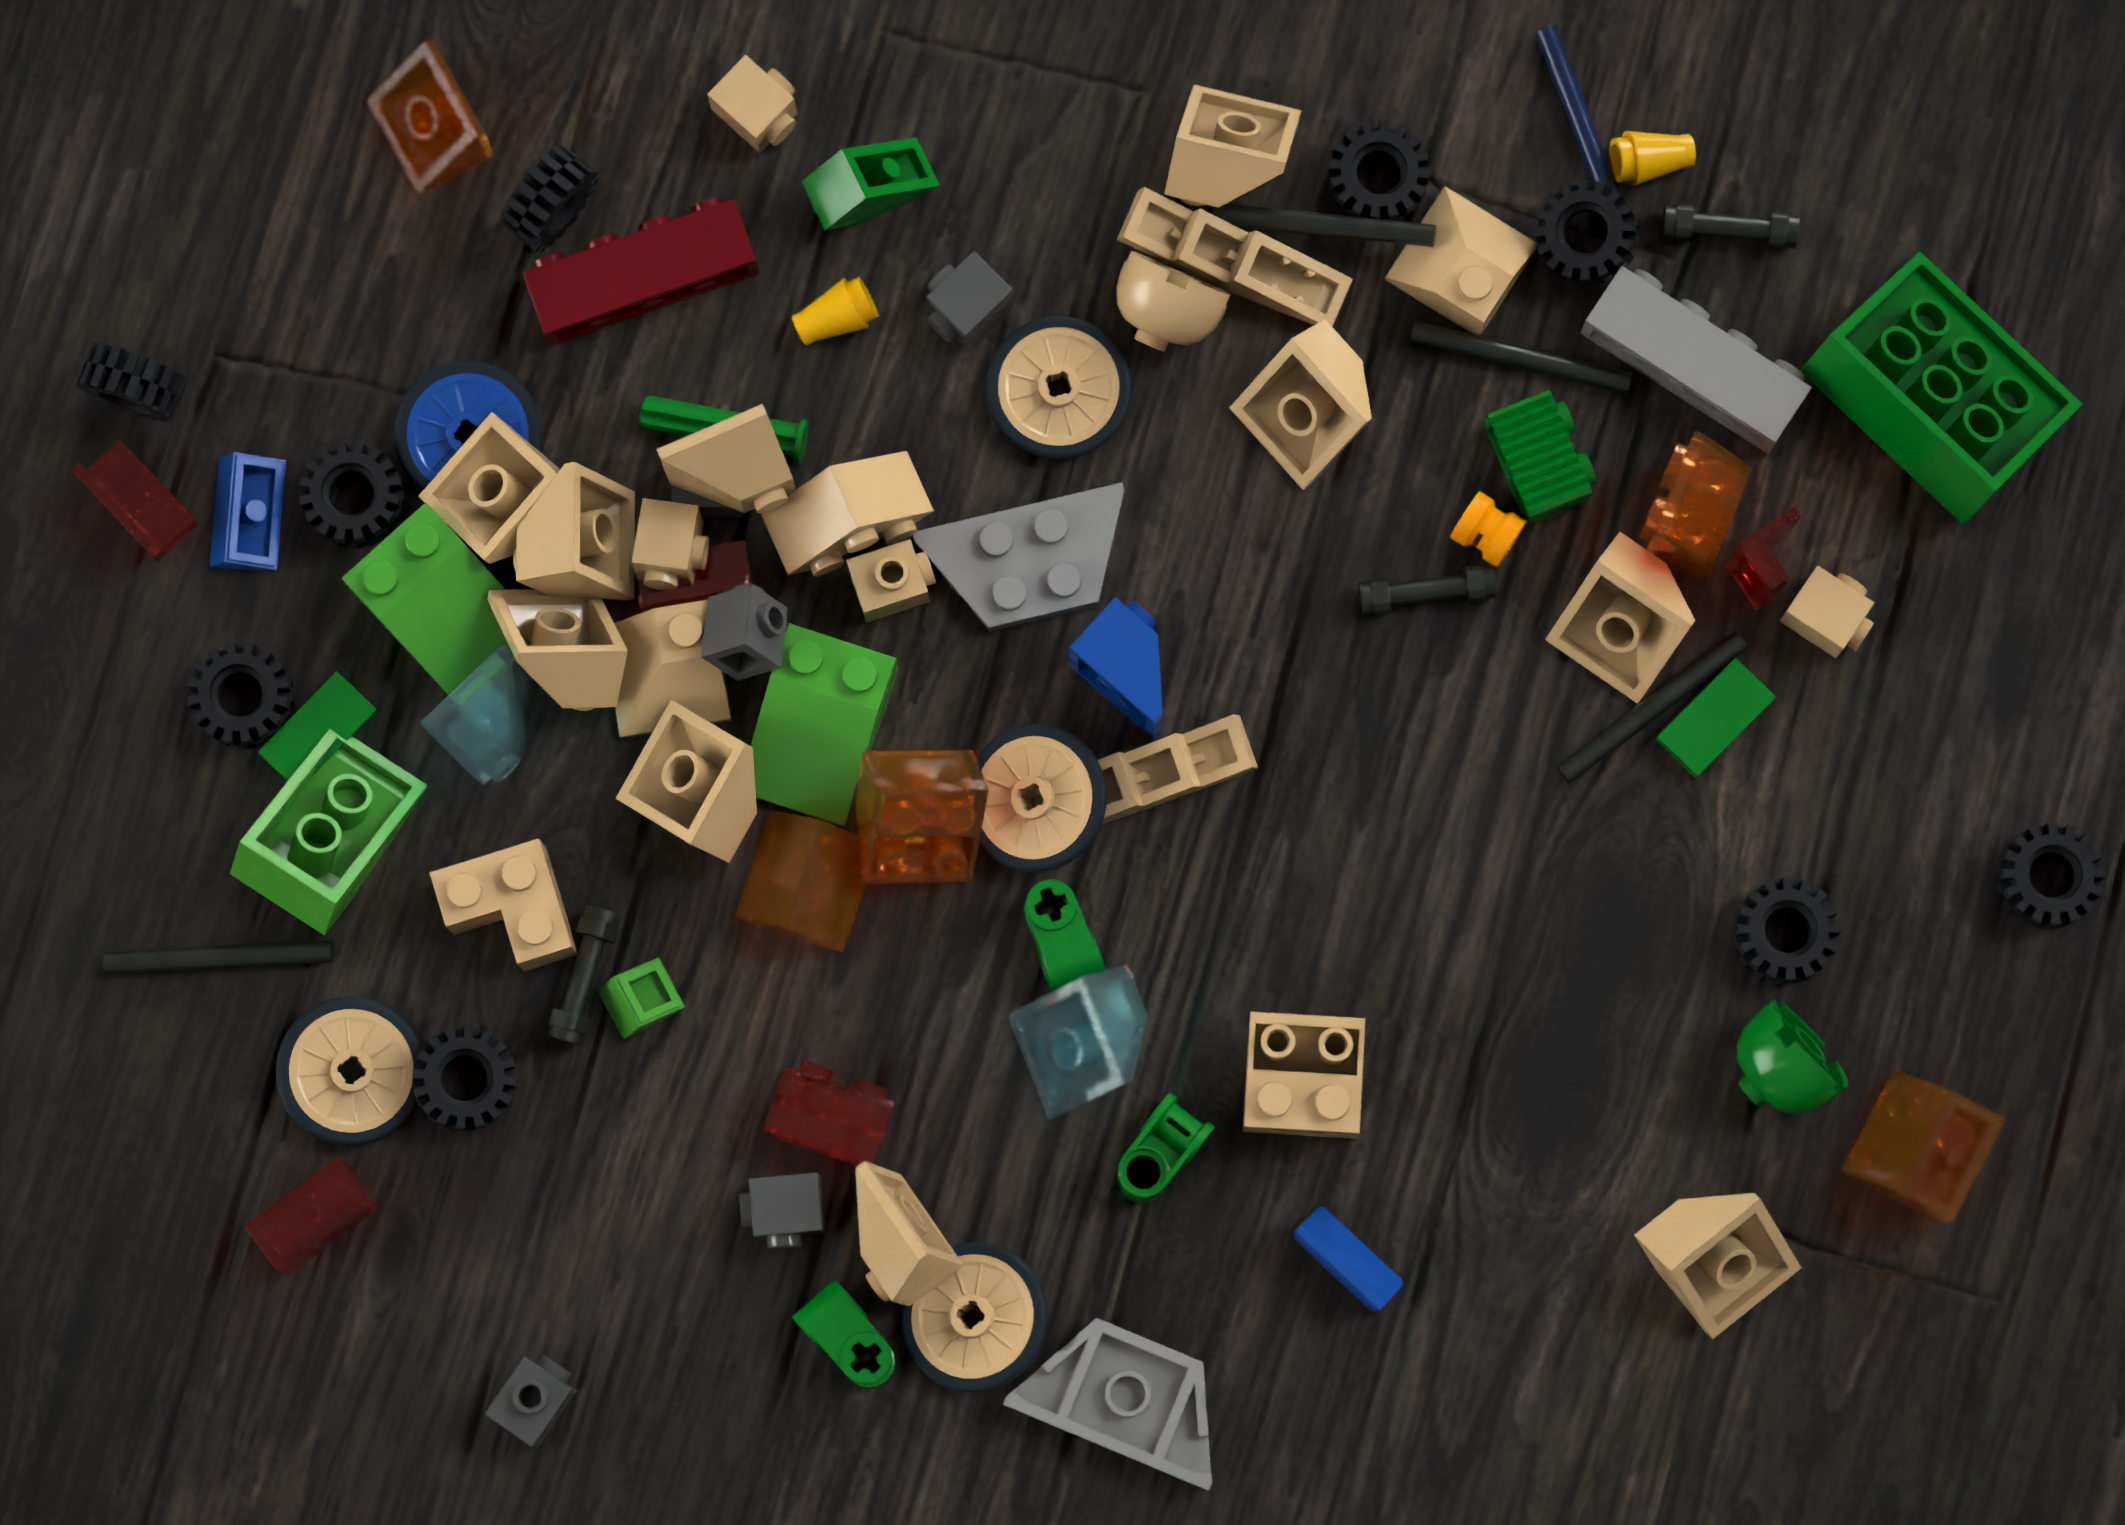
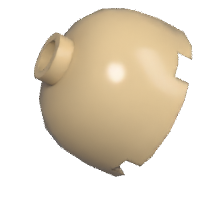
[1116,251,1231,352]

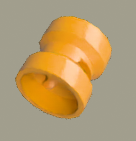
[1450,491,1527,568]

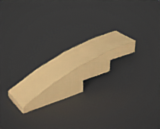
[1117,187,1353,326]
[1027,714,1258,824]

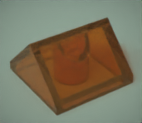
[366,39,495,194]
[735,810,879,954]

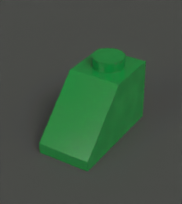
[801,137,940,230]

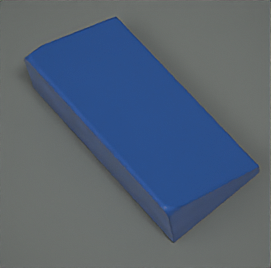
[210,452,286,571]
[1293,1206,1403,1313]

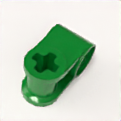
[1024,879,1107,994]
[1116,1092,1216,1203]
[792,1279,896,1388]

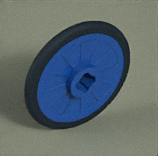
[394,361,542,491]

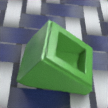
[599,957,685,1039]

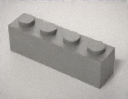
[1580,266,1812,454]

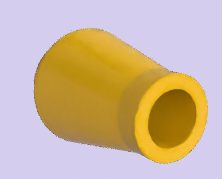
[1609,131,1696,186]
[791,277,879,346]

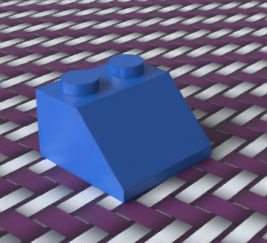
[1069,597,1163,741]

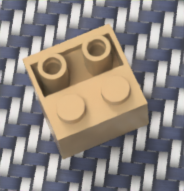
[1242,1012,1365,1139]

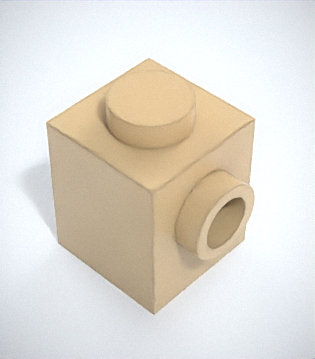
[707,54,797,153]
[631,498,709,591]
[846,539,936,623]
[1779,565,1875,658]

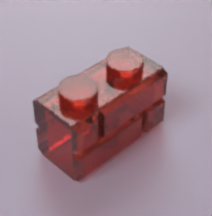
[763,1061,896,1166]
[245,1157,380,1276]

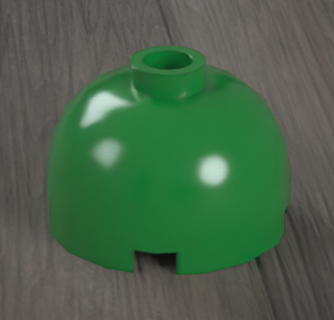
[1737,999,1848,1114]

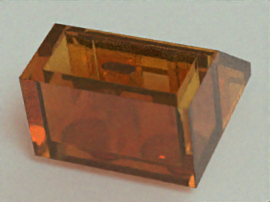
[1639,431,1752,581]
[856,750,989,884]
[1841,1070,2006,1226]

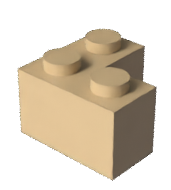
[761,451,934,577]
[429,838,578,972]

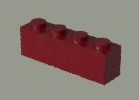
[522,198,760,347]

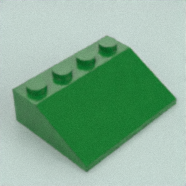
[1800,251,2083,526]

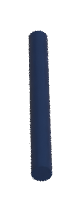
[1535,25,1621,194]

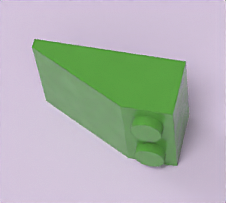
[342,502,517,712]
[750,623,899,828]
[230,729,428,936]

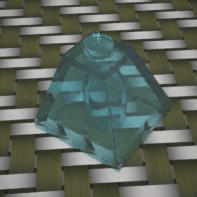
[420,644,528,785]
[1008,964,1148,1120]

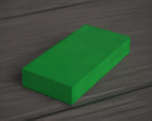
[1655,658,1776,779]
[258,671,379,781]

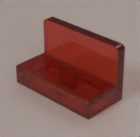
[70,440,198,561]
[1725,507,1801,610]
[637,540,753,613]

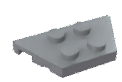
[913,482,1124,632]
[1003,1318,1212,1491]

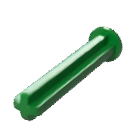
[639,395,809,464]

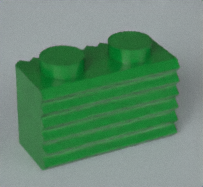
[1484,390,1597,526]

